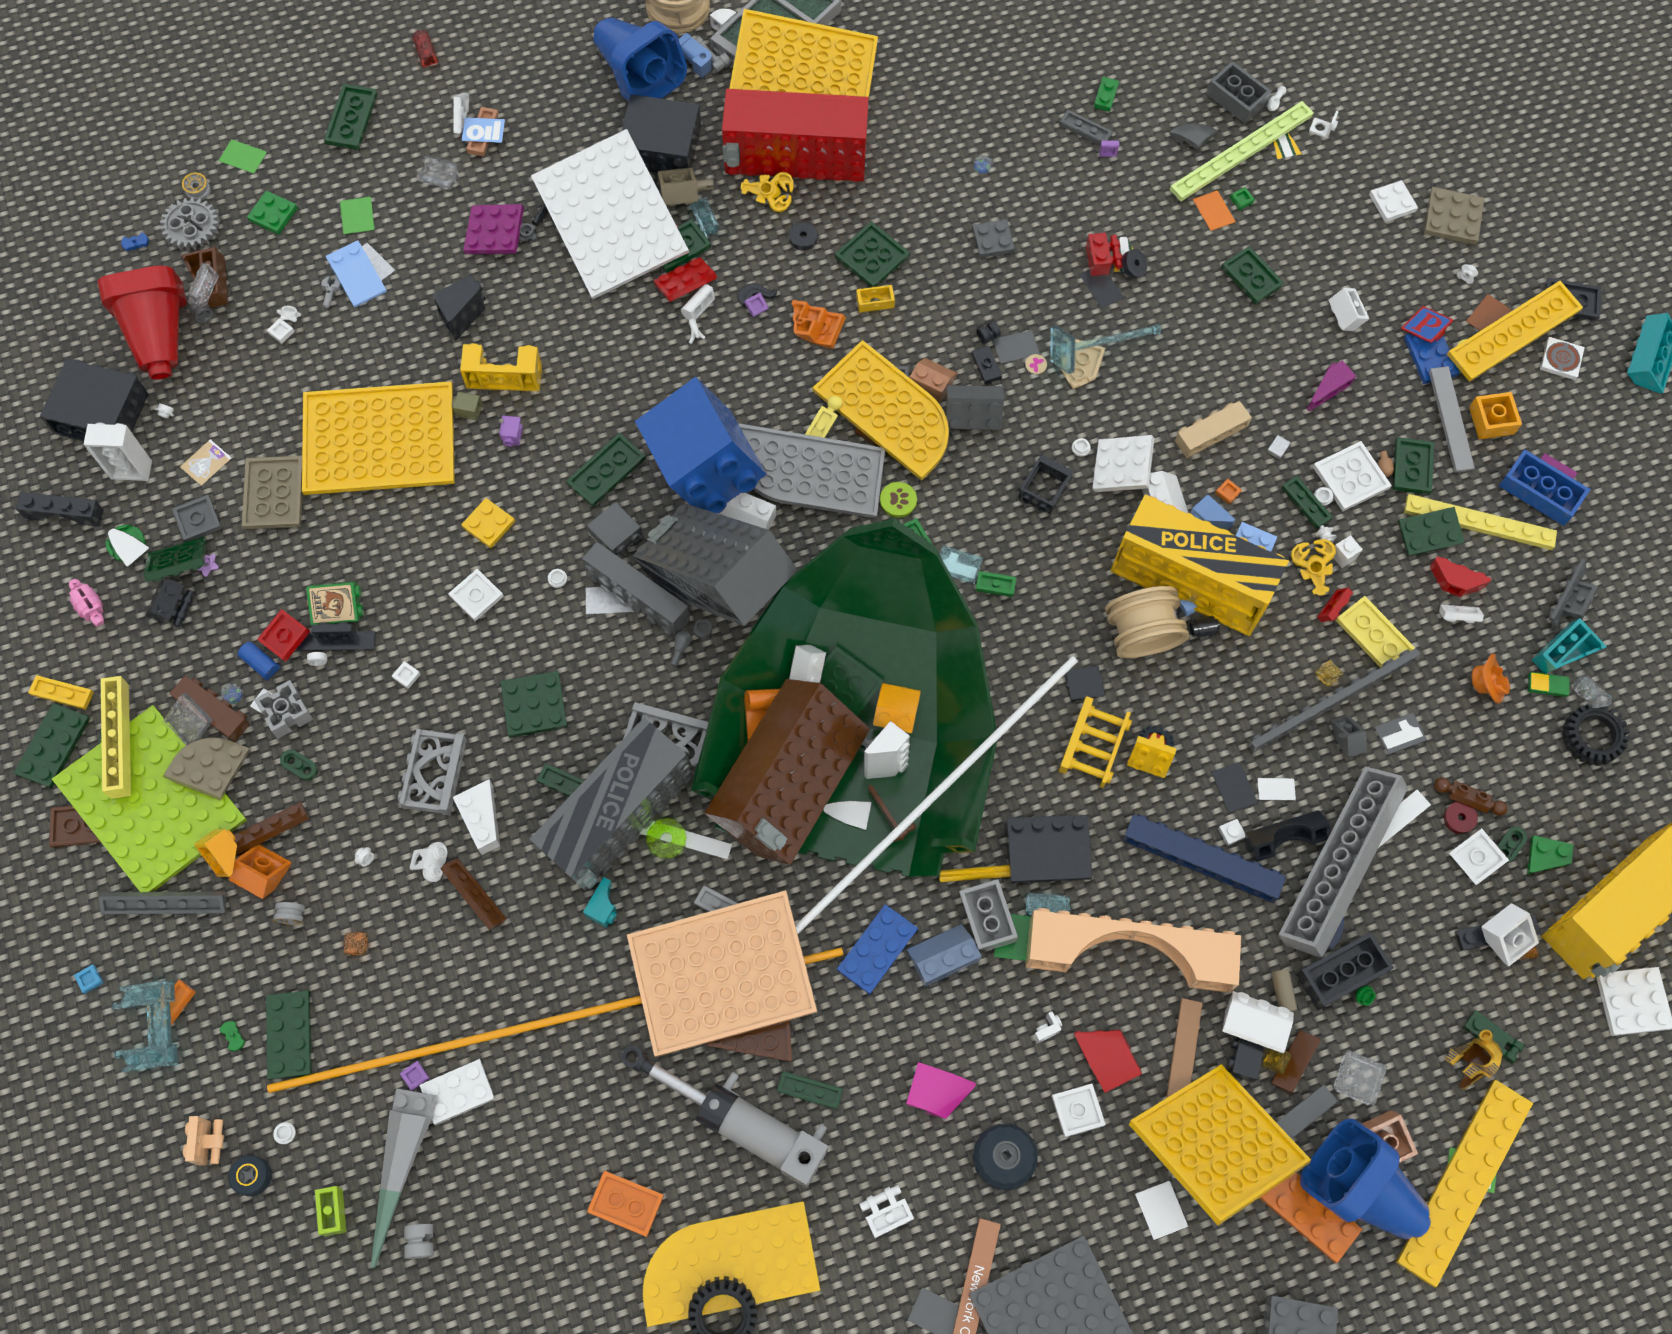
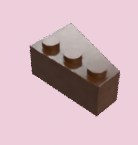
[181,247,228,308]

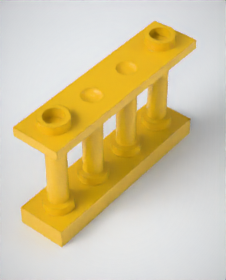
[1058,696,1132,788]

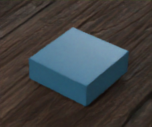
[74,964,104,994]

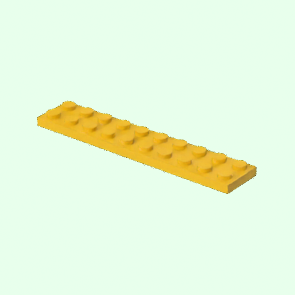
[1396,1079,1533,1288]

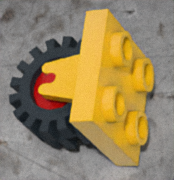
[1127,725,1177,778]

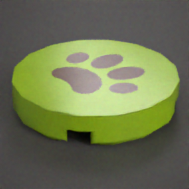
[880,482,917,518]

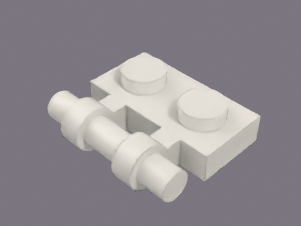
[859,1185,914,1238]

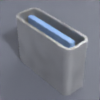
[1267,435,1291,460]

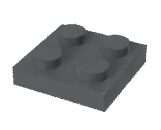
[972,219,1015,258]
[172,495,222,542]

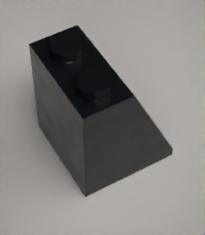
[432,275,486,340]

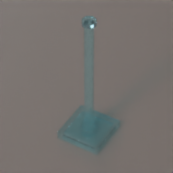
[1050,323,1161,374]

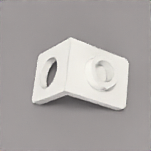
[1309,111,1338,138]

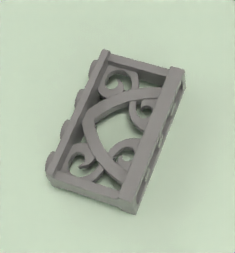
[623,702,708,771]
[398,729,467,816]

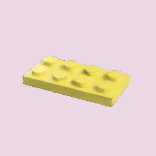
[1335,596,1415,668]

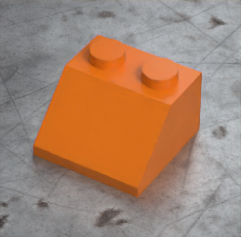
[229,844,292,899]

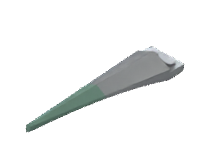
[371,1089,437,1268]

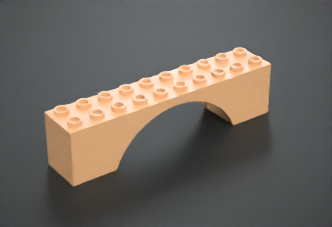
[1025,908,1241,993]

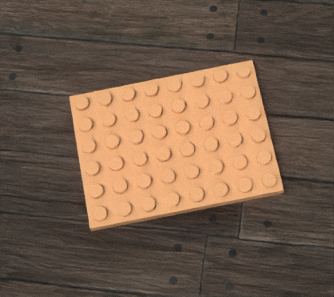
[627,890,818,1057]

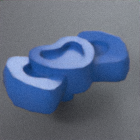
[121,233,149,252]

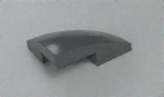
[1169,123,1218,149]

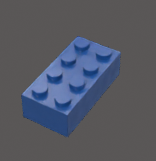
[1499,449,1591,526]

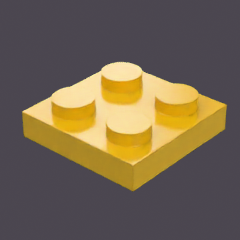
[461,498,515,549]

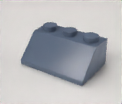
[907,924,982,987]

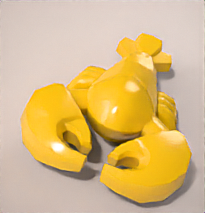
[741,172,794,213]
[1291,539,1336,596]

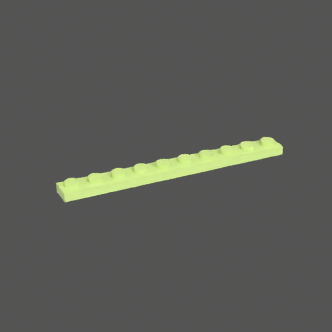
[1170,101,1314,201]

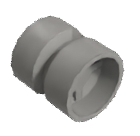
[404,1224,434,1259]

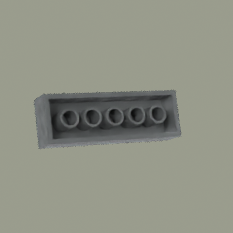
[582,542,690,637]

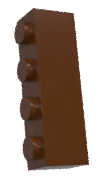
[169,676,250,742]

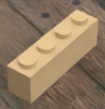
[1175,401,1252,458]

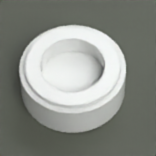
[307,652,327,666]

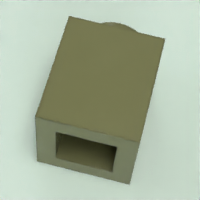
[452,392,482,421]

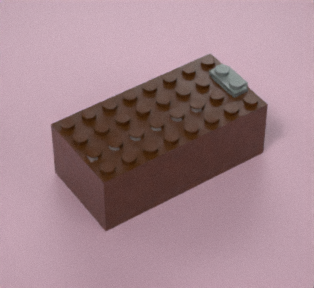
[704,679,870,865]

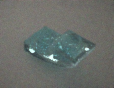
[1026,893,1070,915]

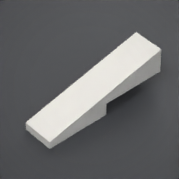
[1378,790,1431,848]

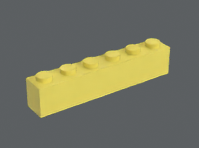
[101,676,131,799]

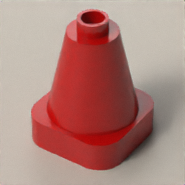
[97,266,187,380]

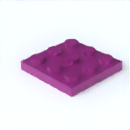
[463,204,524,254]

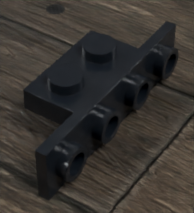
[296,622,376,652]

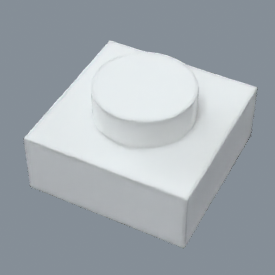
[267,318,295,344]
[392,661,421,689]
[1218,819,1245,846]

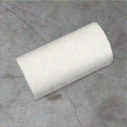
[681,284,715,320]

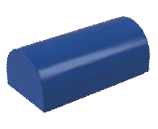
[237,642,281,681]

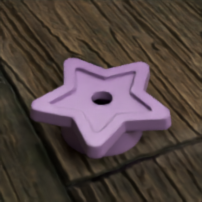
[197,554,219,577]

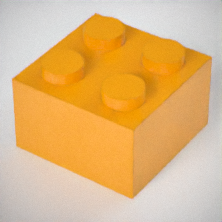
[1469,392,1522,440]

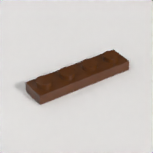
[234,802,309,856]
[440,859,506,930]

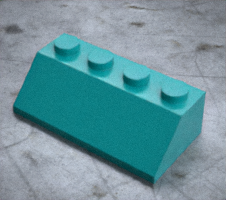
[1627,313,1672,393]

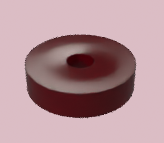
[1443,802,1478,834]

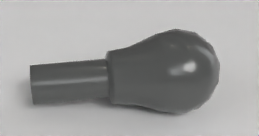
[670,630,692,667]

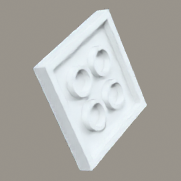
[1092,435,1154,492]
[1313,441,1392,512]
[1596,967,1672,1036]

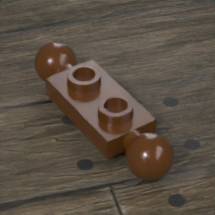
[1434,777,1508,816]

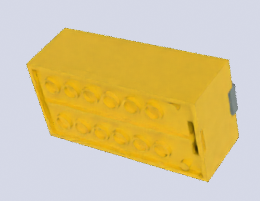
[1541,822,1672,979]

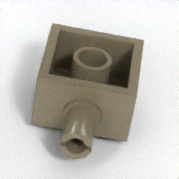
[658,168,714,206]

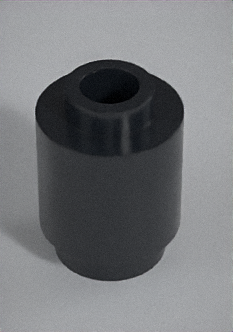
[1189,616,1220,638]

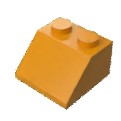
[873,683,921,733]
[193,829,237,877]

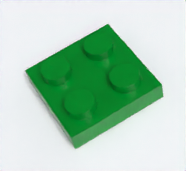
[247,191,298,235]

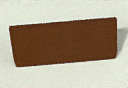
[1270,1030,1321,1095]

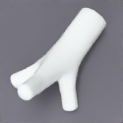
[689,319,705,344]

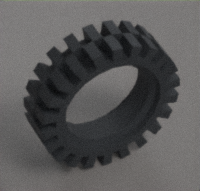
[1562,703,1630,766]
[688,1276,757,1334]

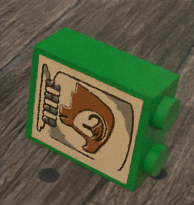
[306,581,364,625]

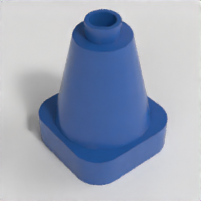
[594,18,687,102]
[1300,1119,1431,1239]

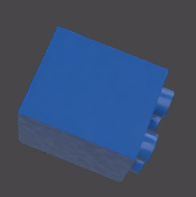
[635,377,767,514]

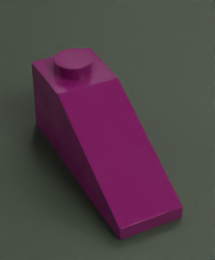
[1307,360,1356,412]

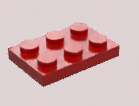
[653,258,717,302]

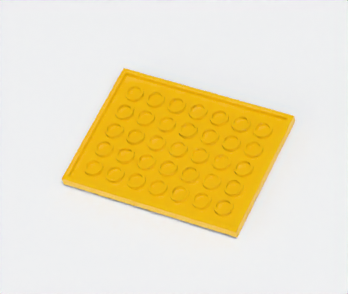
[729,9,878,97]
[302,382,455,495]

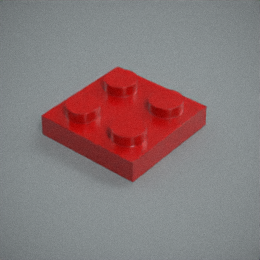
[257,609,310,662]

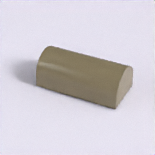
[1271,969,1297,1013]

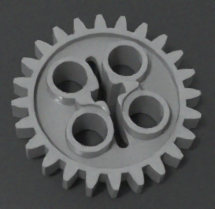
[160,197,220,251]

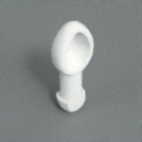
[1267,86,1286,111]

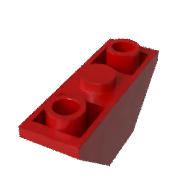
[1430,557,1491,597]

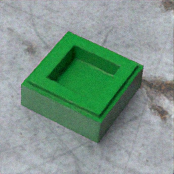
[1230,187,1255,210]

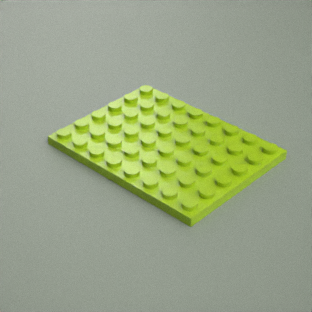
[52,705,247,892]

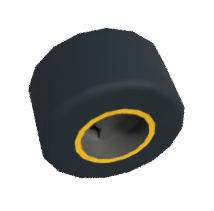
[228,1155,272,1196]

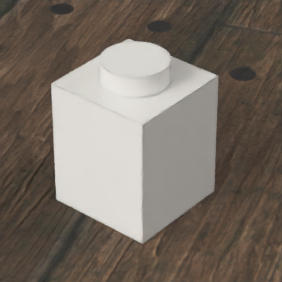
[1334,535,1363,568]

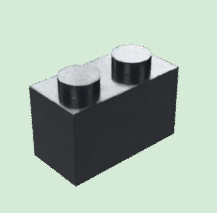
[1227,1036,1264,1082]

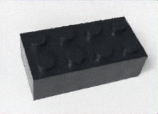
[1296,932,1394,1011]

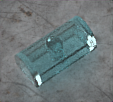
[690,197,719,236]

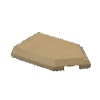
[1061,338,1106,389]

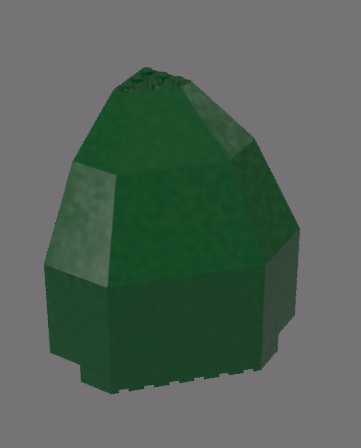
[691,518,997,878]

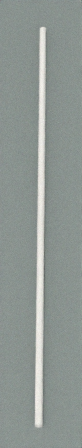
[795,656,1078,934]

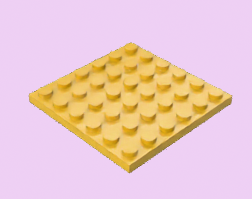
[1129,1064,1311,1225]

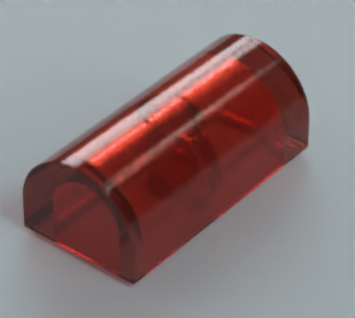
[412,30,439,67]

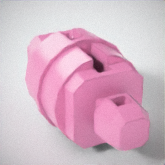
[69,579,104,627]

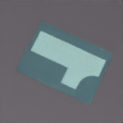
[940,546,983,584]

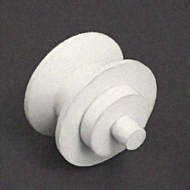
[1315,525,1337,543]

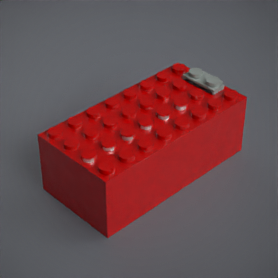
[722,89,869,182]

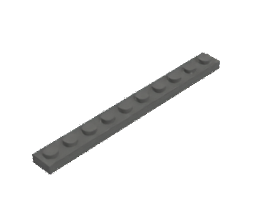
[1248,648,1421,754]

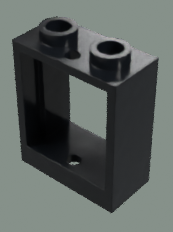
[1018,454,1074,514]

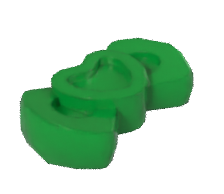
[219,1021,245,1051]

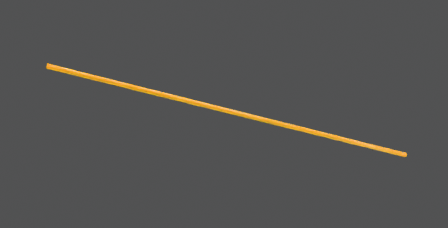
[267,947,843,1093]

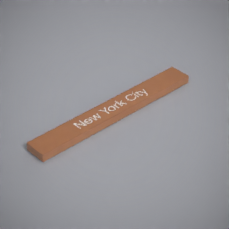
[953,1218,1001,1334]

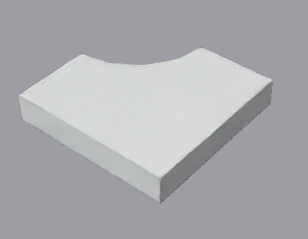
[454,93,469,134]

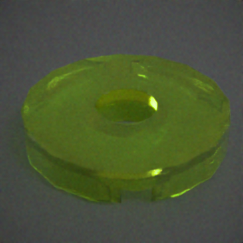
[646,818,687,859]

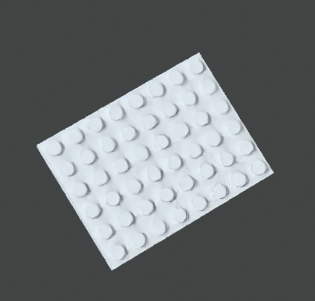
[531,129,689,299]

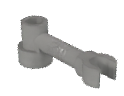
[695,36,732,73]

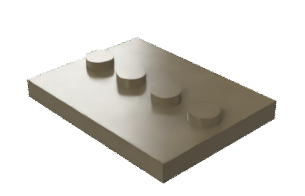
[242,456,303,529]

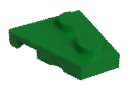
[1527,835,1574,874]

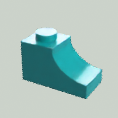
[583,877,617,928]

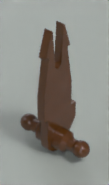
[868,785,916,842]

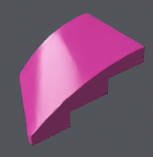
[906,1062,976,1119]

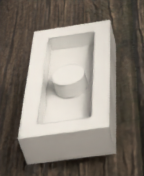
[1439,605,1484,623]

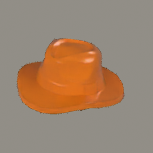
[1472,653,1510,704]

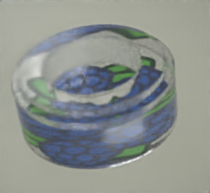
[974,155,992,174]
[221,684,243,704]

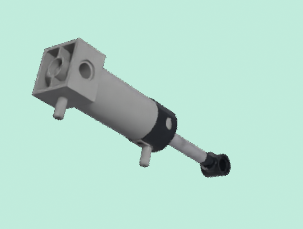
[621,1046,828,1189]

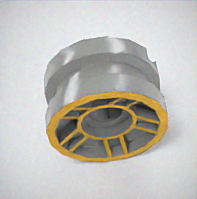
[182,172,211,201]
[273,902,305,925]

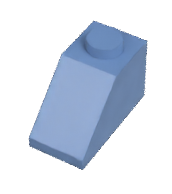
[1190,495,1235,530]

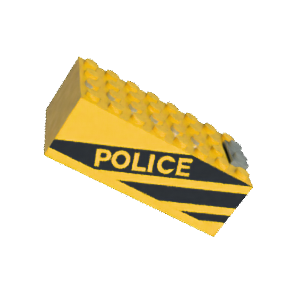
[1110,494,1289,637]

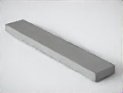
[1429,366,1475,473]

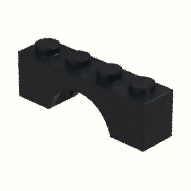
[16,492,104,527]
[1245,810,1331,862]

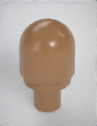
[1378,451,1394,477]

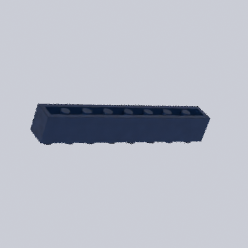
[1122,814,1286,903]

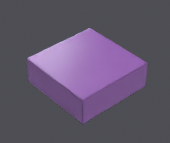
[1099,141,1119,157]
[744,293,769,318]
[400,1061,430,1091]

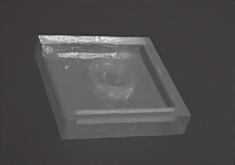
[162,693,213,746]
[1333,1050,1387,1107]

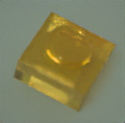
[1315,660,1344,687]
[1262,1049,1292,1074]

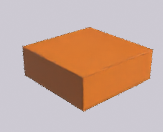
[1215,479,1242,505]

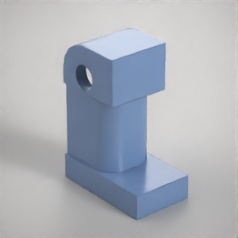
[679,33,712,78]

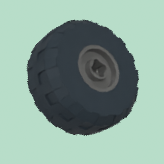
[973,1123,1038,1190]

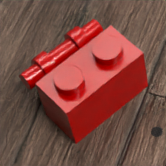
[1085,233,1122,276]

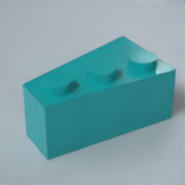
[1531,618,1607,674]

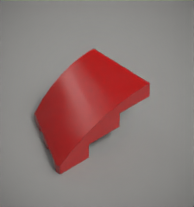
[1074,1030,1142,1093]

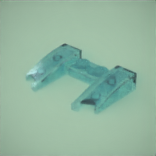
[112,980,178,1072]

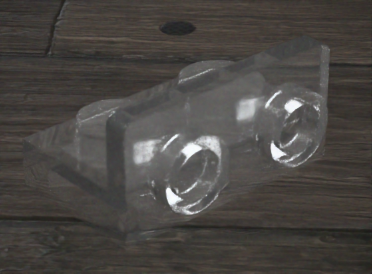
[188,263,219,307]

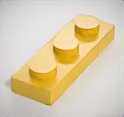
[28,675,94,710]

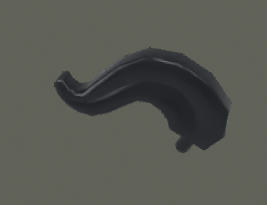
[737,283,777,306]

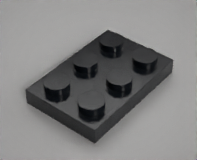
[1545,278,1601,321]

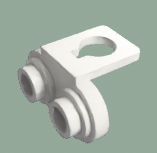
[410,842,447,882]

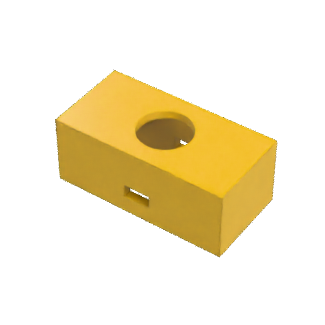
[856,285,895,313]

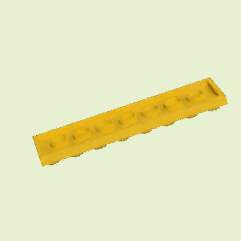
[1447,281,1583,382]

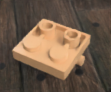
[183,1116,224,1165]

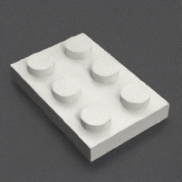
[420,1059,495,1125]

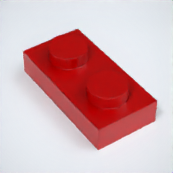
[1317,587,1353,622]

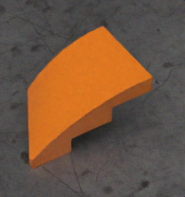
[792,300,846,349]

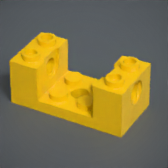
[460,343,542,391]

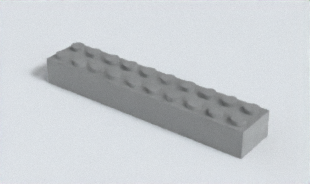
[1279,766,1408,958]

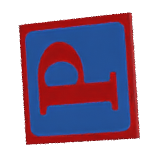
[1401,306,1454,343]

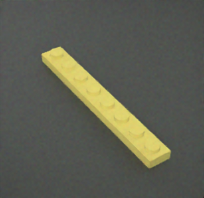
[1404,494,1557,550]

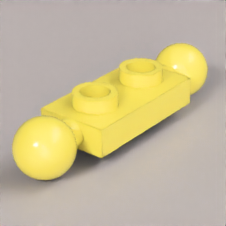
[805,396,842,438]

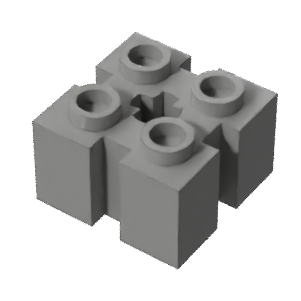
[254,680,314,739]

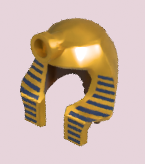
[1444,1030,1503,1089]

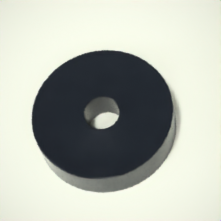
[789,222,817,250]
[1122,249,1147,279]

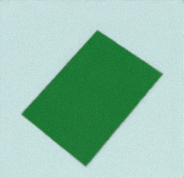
[994,914,1031,961]

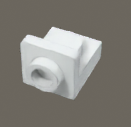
[1033,1011,1062,1044]

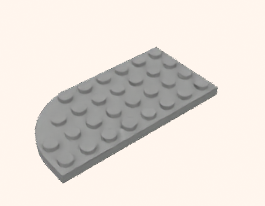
[738,423,885,519]

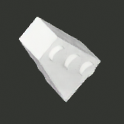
[453,779,500,855]

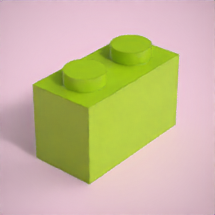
[315,1186,347,1236]

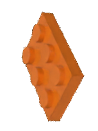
[587,1171,664,1237]

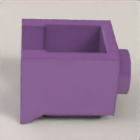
[499,416,523,447]

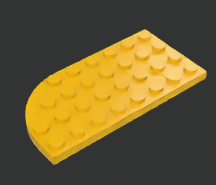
[812,340,949,481]
[643,1201,820,1327]

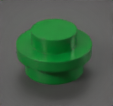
[1356,985,1376,1006]

